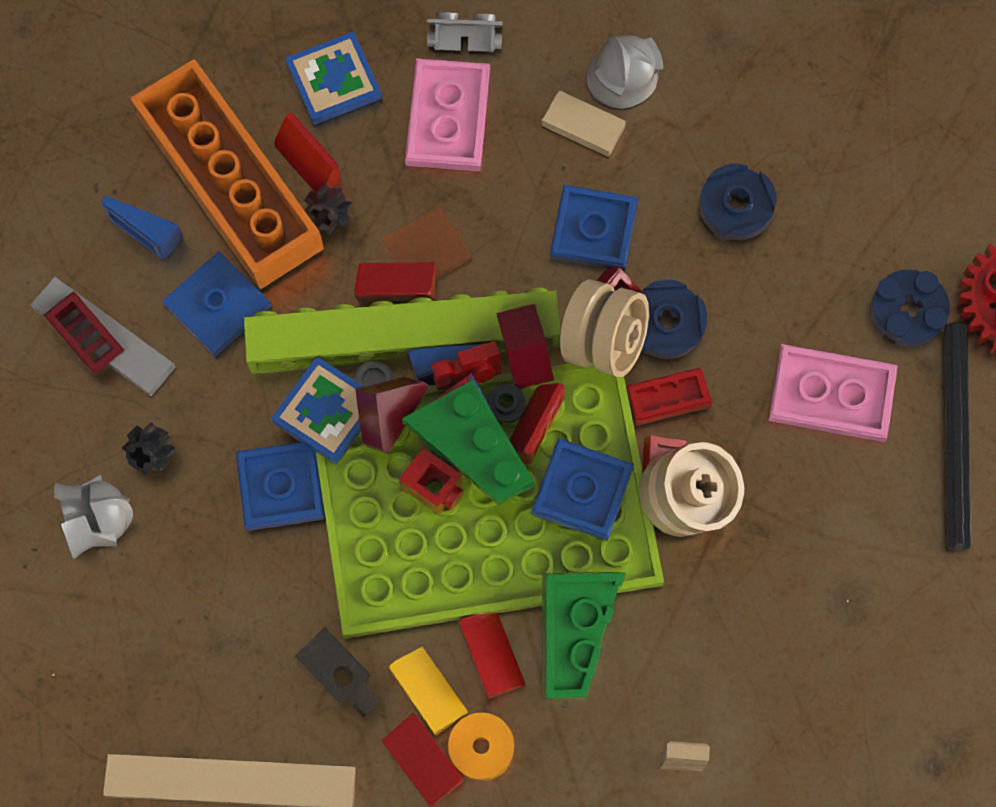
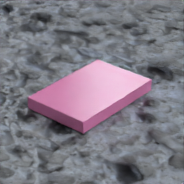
[405,58,490,171]
[768,344,898,443]

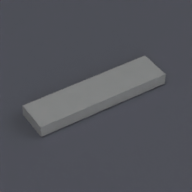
[30,276,176,397]

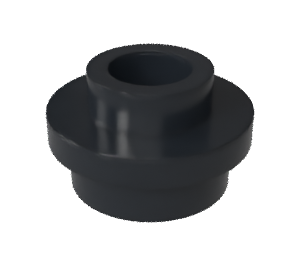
[486,384,526,423]

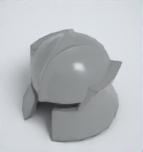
[586,35,663,109]
[54,475,133,559]

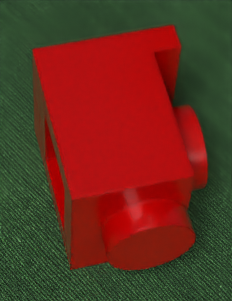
[399,448,465,515]

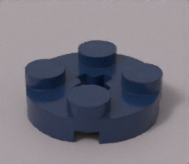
[699,164,777,240]
[870,270,950,347]
[640,280,707,359]

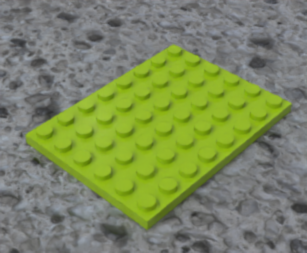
[316,363,664,639]

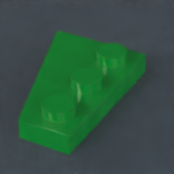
[402,380,534,506]
[542,572,626,699]

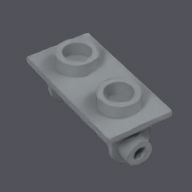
[427,12,503,53]

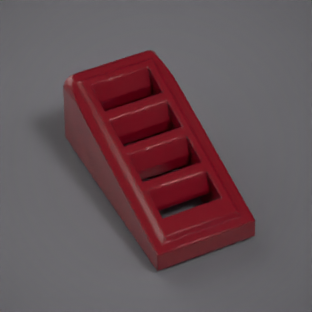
[43,291,125,376]

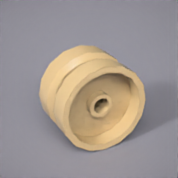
[560,279,649,378]
[639,442,745,537]

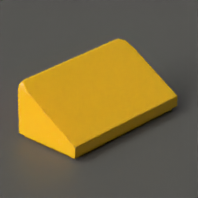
[388,646,469,737]

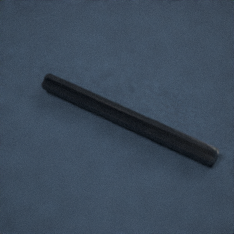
[944,322,972,551]

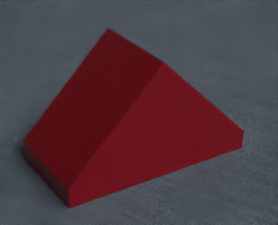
[496,304,554,389]
[355,377,429,453]

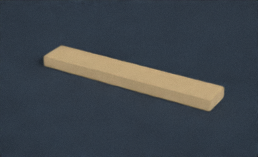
[103,754,356,807]

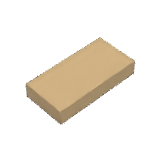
[542,90,626,157]
[660,741,710,772]

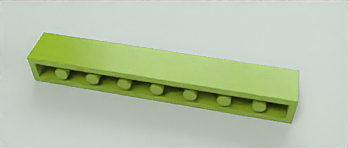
[244,287,561,374]

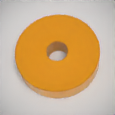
[448,712,514,781]

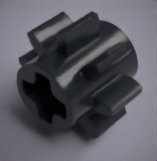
[304,183,352,234]
[122,422,175,475]

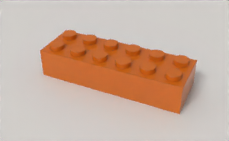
[130,59,324,290]

